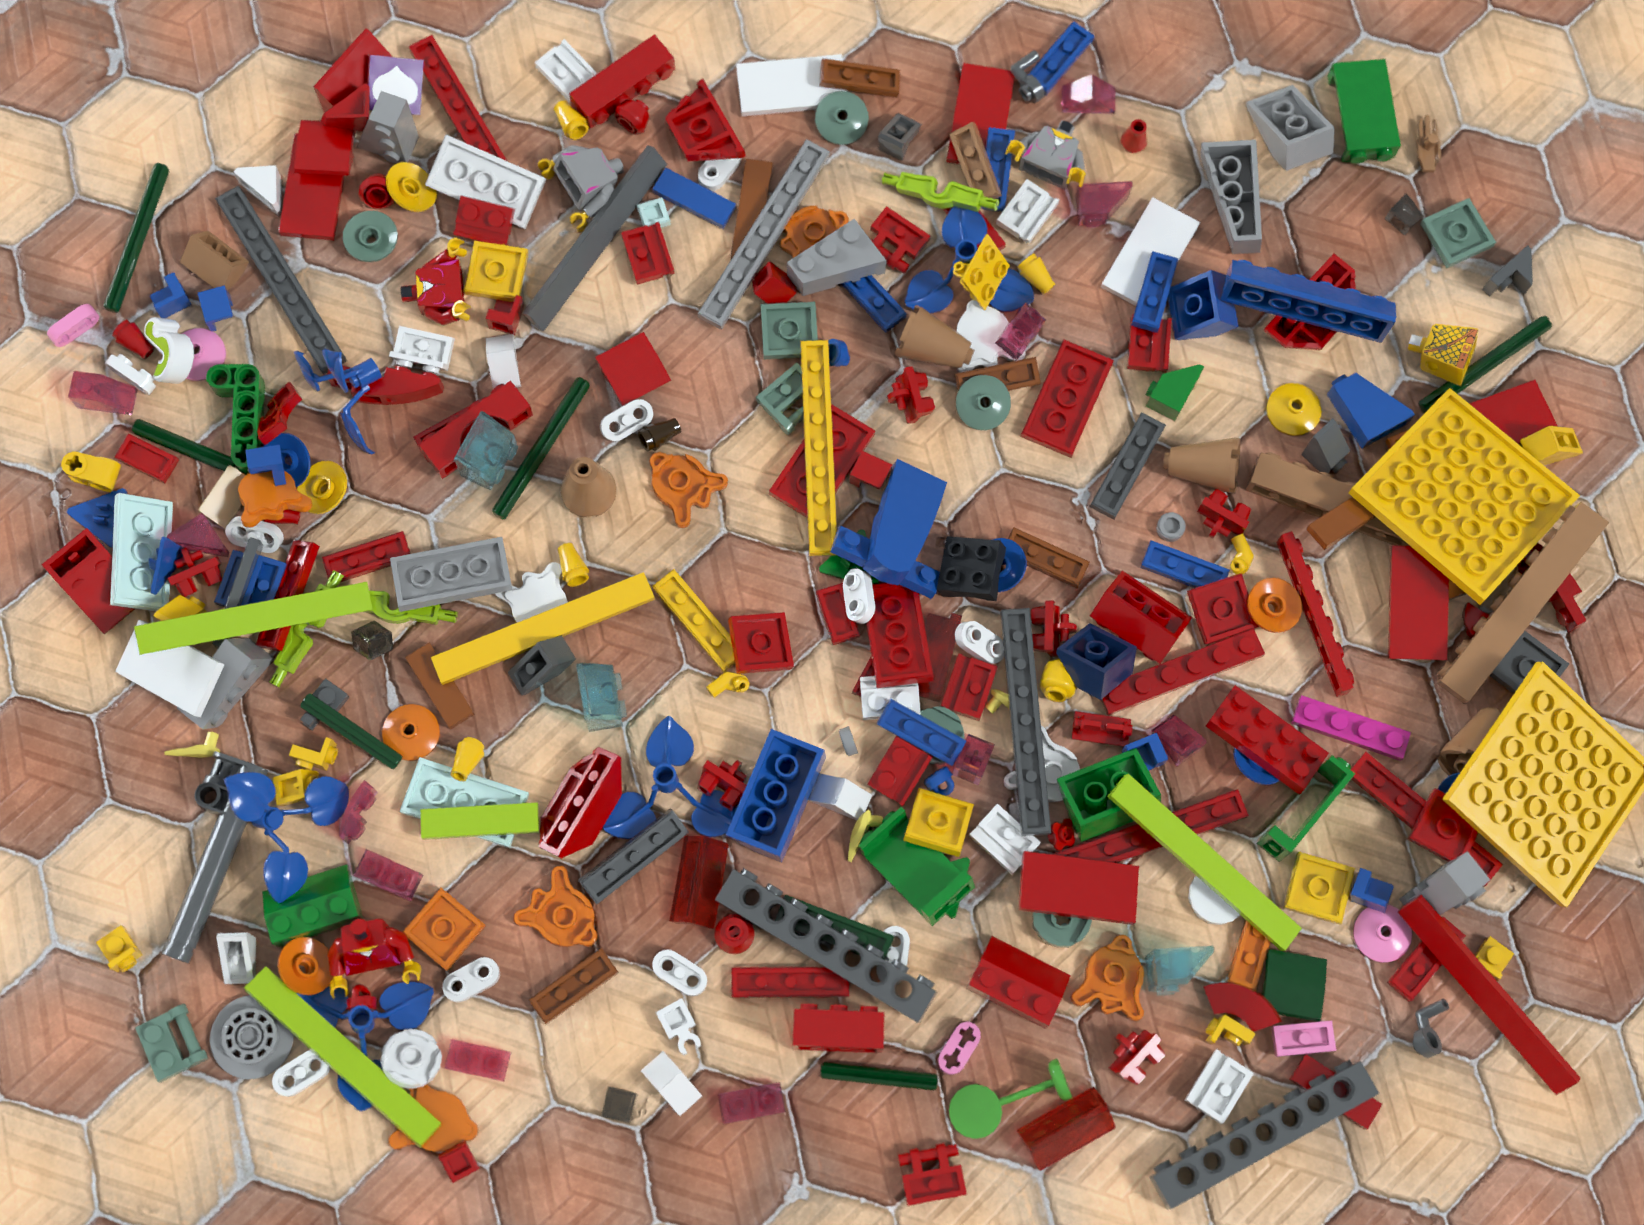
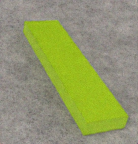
[421,802,539,840]

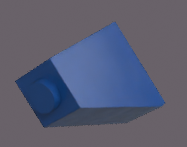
[1327,373,1415,449]

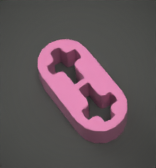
[47,304,99,347]
[938,1022,980,1075]

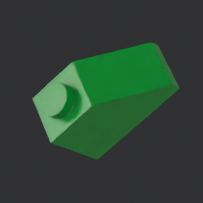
[1145,364,1204,421]

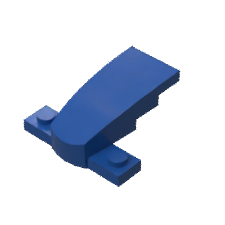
[830,459,947,599]

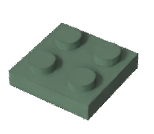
[1420,198,1496,268]
[761,302,818,360]

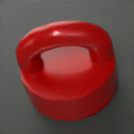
[347,984,377,1012]

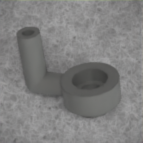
[1011,50,1045,104]
[1412,999,1449,1058]

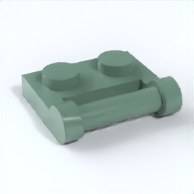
[756,363,804,435]
[135,1004,208,1083]

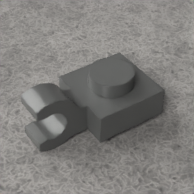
[300,678,350,731]

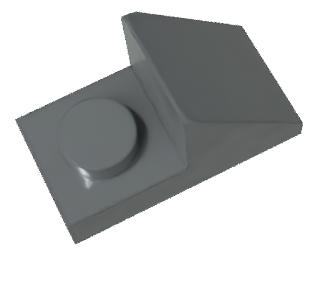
[878,113,922,161]
[1482,245,1533,296]

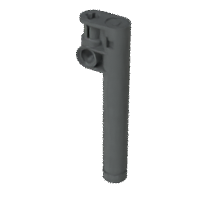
[161,751,268,964]

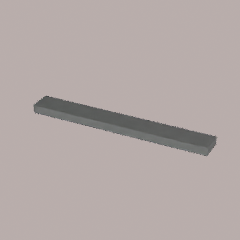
[523,145,668,332]
[215,185,347,375]
[1000,608,1051,836]

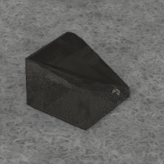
[1385,193,1423,236]
[351,621,393,660]
[601,1086,638,1124]

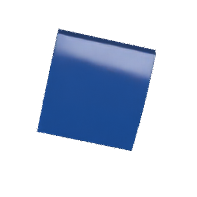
[214,550,287,607]

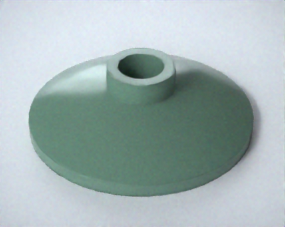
[815,91,869,145]
[343,211,398,262]
[956,375,1011,430]

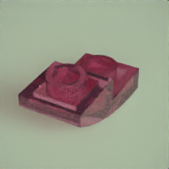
[995,302,1046,361]
[339,780,378,844]
[353,849,423,902]
[443,1039,511,1082]
[718,1082,785,1125]

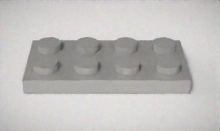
[390,537,513,612]

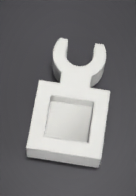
[656,998,701,1056]

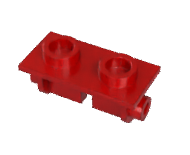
[1071,711,1133,747]

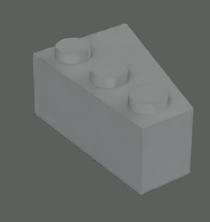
[357,91,419,163]
[787,219,886,296]
[177,638,275,729]
[1399,851,1490,915]

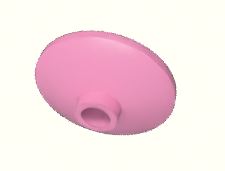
[182,328,226,381]
[1353,905,1412,963]

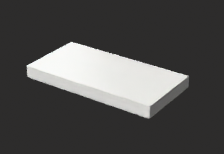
[736,54,847,116]
[425,134,546,229]
[1101,197,1200,306]
[115,620,225,717]

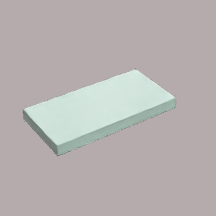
[110,493,173,611]
[399,757,529,848]

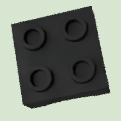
[937,536,1006,601]

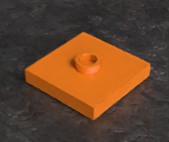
[402,888,486,971]

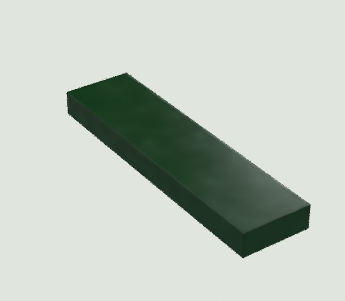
[775,895,895,960]

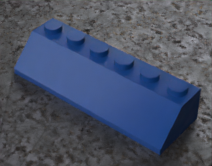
[1220,260,1396,343]

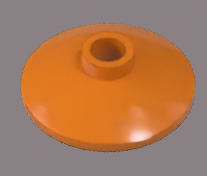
[1248,578,1302,633]
[382,704,440,761]
[278,937,333,995]

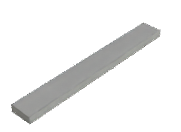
[698,139,830,330]

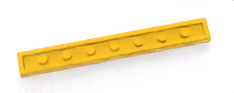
[800,340,837,556]
[431,572,655,685]

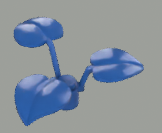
[905,206,1034,313]
[294,348,382,454]
[603,716,737,839]
[224,772,349,903]
[296,982,434,1111]

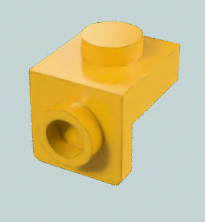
[289,737,338,771]

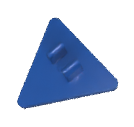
[67,488,127,548]
[149,537,183,595]

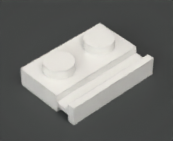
[535,39,598,102]
[996,179,1059,245]
[860,676,921,720]
[969,804,1041,875]
[1185,1049,1254,1124]

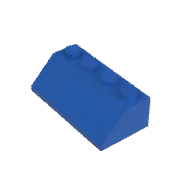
[726,729,826,863]

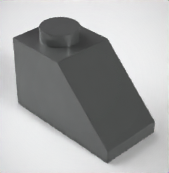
[1301,418,1350,474]
[508,635,576,696]

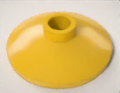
[386,162,437,212]
[1266,383,1322,436]
[297,461,347,514]

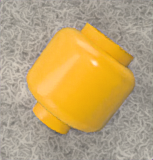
[1040,658,1077,702]

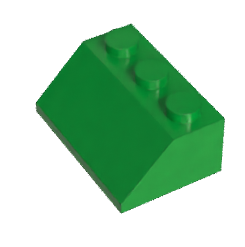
[1057,748,1161,842]
[262,864,364,948]

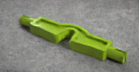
[882,172,999,212]
[269,570,344,688]
[364,590,458,625]

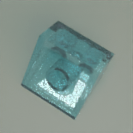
[454,411,518,491]
[576,663,627,732]
[1145,946,1214,996]

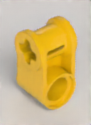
[61,451,121,492]

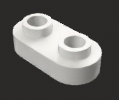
[698,158,741,191]
[104,354,156,396]
[600,399,653,441]
[225,516,284,553]
[843,568,875,624]
[955,621,1004,664]
[876,926,910,985]
[652,950,707,996]
[443,957,500,1003]
[272,1050,330,1097]

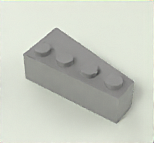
[1200,140,1262,254]

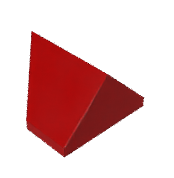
[321,83,370,132]

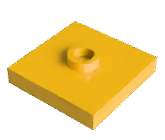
[464,241,529,302]
[903,788,974,857]
[1283,852,1355,925]

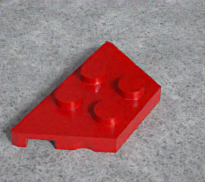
[665,78,746,162]

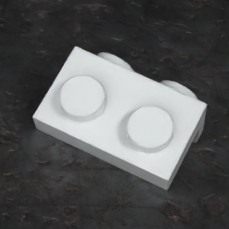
[389,326,455,374]

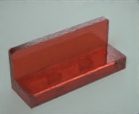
[918,613,962,702]
[669,836,729,929]
[1017,1086,1116,1171]

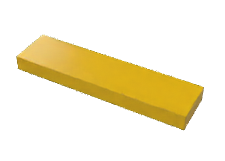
[652,569,735,673]

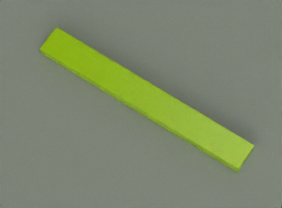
[134,582,373,655]
[1107,774,1302,951]
[244,966,441,1148]

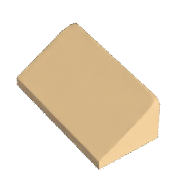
[198,465,246,529]

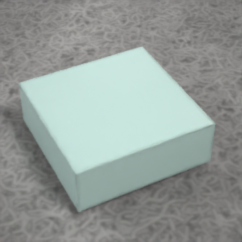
[637,197,671,228]

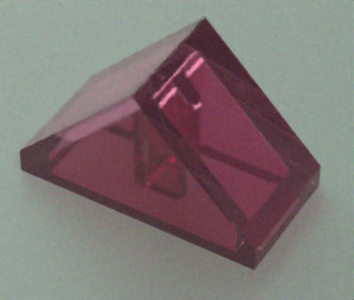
[1062,74,1116,114]
[167,513,230,557]
[1151,715,1207,767]
[952,734,995,785]

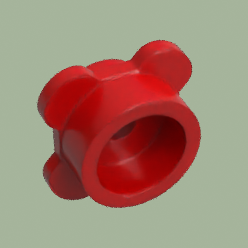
[1048,818,1075,850]

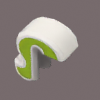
[144,317,194,384]

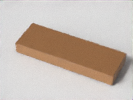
[949,122,1002,199]

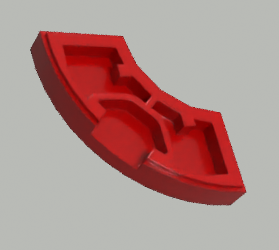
[257,382,303,445]
[1203,982,1282,1032]

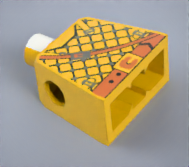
[1408,324,1479,386]

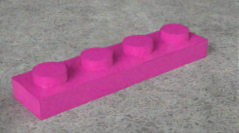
[1291,695,1411,761]

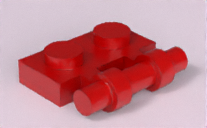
[870,206,931,274]
[898,1143,967,1206]

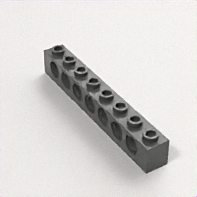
[715,868,938,1023]
[1149,1059,1380,1210]

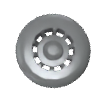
[210,995,294,1079]

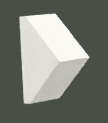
[233,165,282,216]
[486,334,521,389]
[808,774,872,820]
[216,933,256,984]
[641,1051,702,1116]

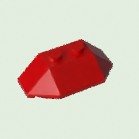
[1263,253,1356,350]
[538,747,622,858]

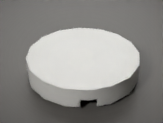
[1188,876,1240,925]
[381,1029,442,1089]

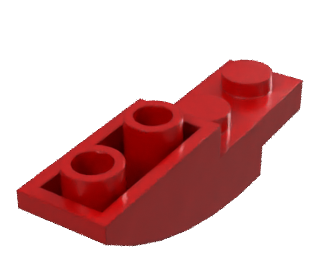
[327,366,444,405]
[1517,543,1587,632]

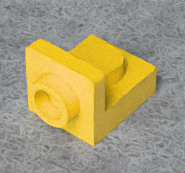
[273,769,319,806]
[96,925,143,972]
[1475,936,1514,981]
[1205,1014,1256,1047]

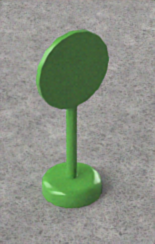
[949,1058,1072,1139]

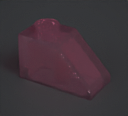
[1075,181,1133,228]
[68,371,138,415]

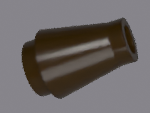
[638,418,681,451]

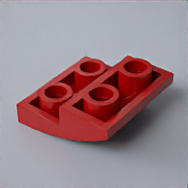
[294,120,356,176]
[595,332,671,406]

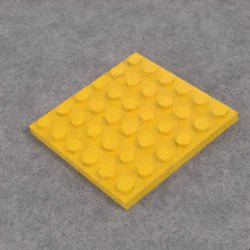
[1348,388,1580,605]
[1442,662,1644,908]

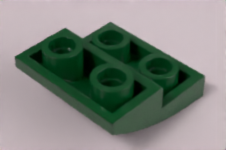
[1262,949,1327,1022]

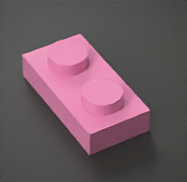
[1271,1021,1336,1057]

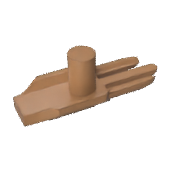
[1417,115,1441,173]

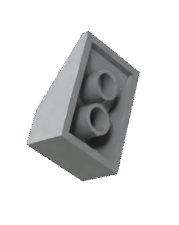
[1246,85,1335,171]

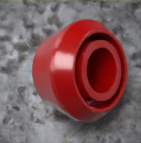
[615,99,650,135]
[359,173,394,209]
[714,914,754,954]

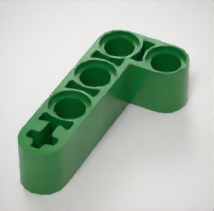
[206,364,265,475]

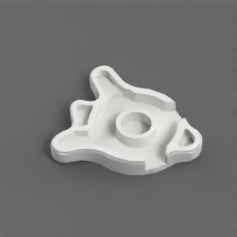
[956,300,1025,373]
[495,562,568,623]
[1003,726,1080,802]

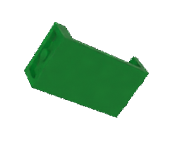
[1327,59,1401,164]
[1256,755,1355,862]
[858,807,975,926]

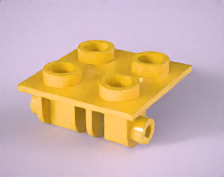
[953,234,1010,310]

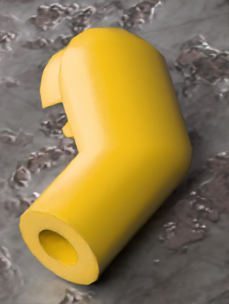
[1230,534,1254,575]
[706,672,749,698]

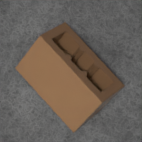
[180,231,249,290]

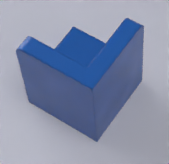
[150,272,192,319]
[198,285,233,331]
[245,445,286,486]
[1121,733,1168,771]
[1351,868,1394,913]

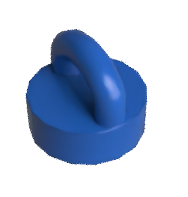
[828,339,850,367]
[924,766,955,796]

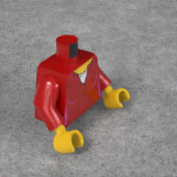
[401,238,471,326]
[328,919,421,999]

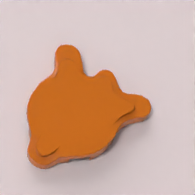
[780,205,849,259]
[649,452,728,528]
[238,471,313,528]
[513,866,598,947]
[1070,935,1144,1021]
[389,1084,478,1152]

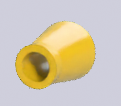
[553,100,588,140]
[1017,253,1056,295]
[557,543,589,587]
[450,737,484,782]

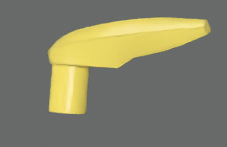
[985,689,1009,714]
[165,732,220,758]
[848,810,883,862]

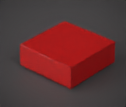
[438,1140,480,1183]

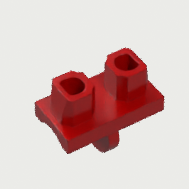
[887,366,935,424]
[1197,489,1251,539]
[168,547,222,597]
[1031,600,1077,657]
[697,760,747,811]
[1109,1029,1165,1085]

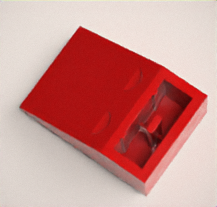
[41,528,135,635]

